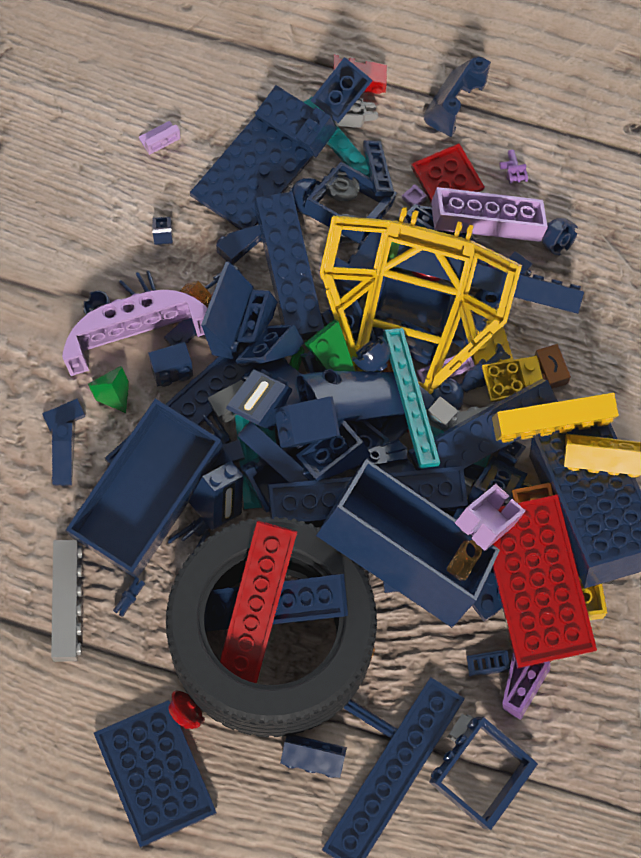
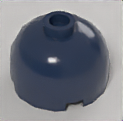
[290,178,321,215]
[542,218,578,256]
[352,336,391,372]
[430,378,464,410]

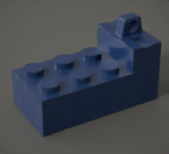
[255,85,337,158]
[319,232,382,303]

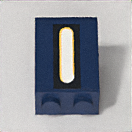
[226,369,293,431]
[188,461,244,531]

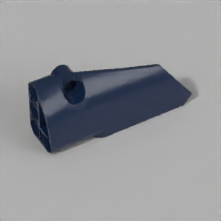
[296,369,435,423]

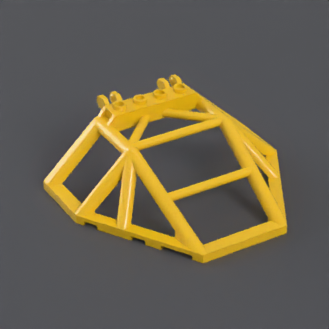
[320,207,522,394]

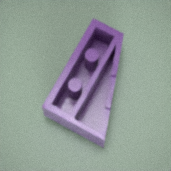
[503,653,551,720]

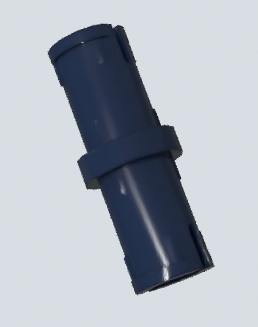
[113,577,145,617]

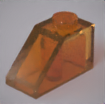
[179,281,212,308]

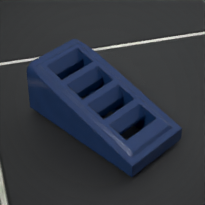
[466,650,510,677]

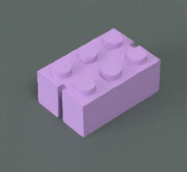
[455,484,525,551]

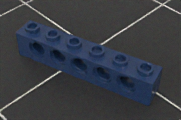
[452,251,532,348]

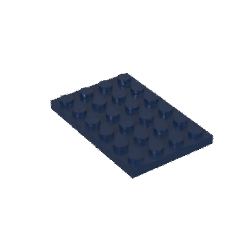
[190,115,313,230]
[94,700,217,848]

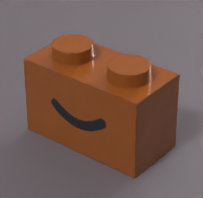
[534,344,571,389]

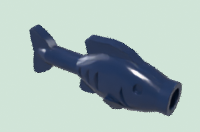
[460,343,511,393]

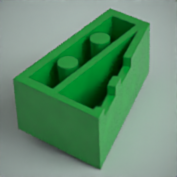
[304,320,355,371]

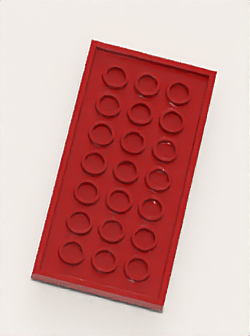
[492,495,597,669]

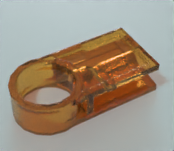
[446,540,482,581]

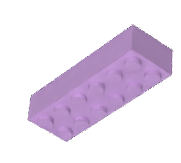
[431,187,548,242]

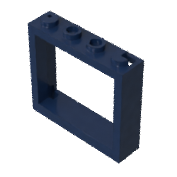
[303,162,397,244]
[429,717,538,830]

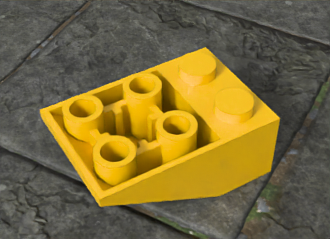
[482,356,543,402]

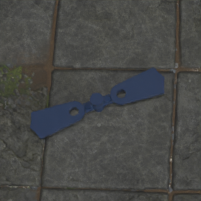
[303,439,408,481]

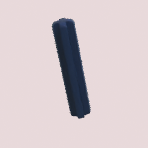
[344,699,397,739]

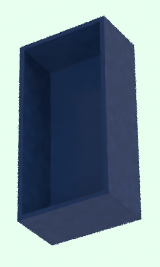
[66,398,224,578]
[529,423,641,589]
[316,459,500,628]

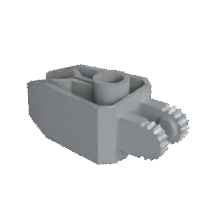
[332,97,378,128]

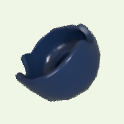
[84,290,111,315]

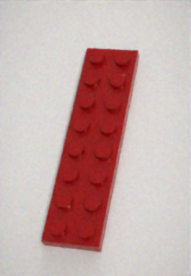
[220,521,297,683]

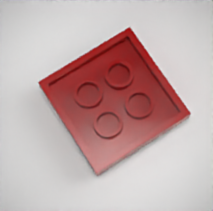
[411,143,485,202]

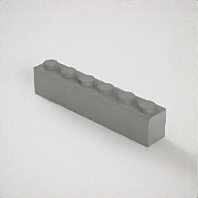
[51,540,83,662]

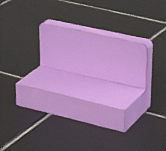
[139,121,181,155]

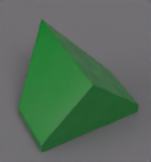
[88,366,129,413]

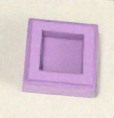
[402,184,428,207]

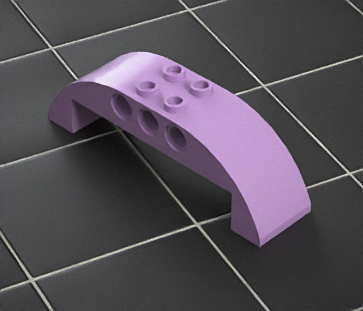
[62,290,207,376]

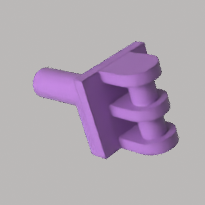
[499,150,528,184]

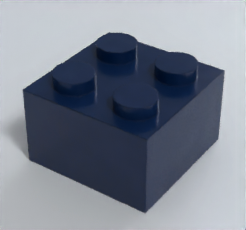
[148,342,193,387]

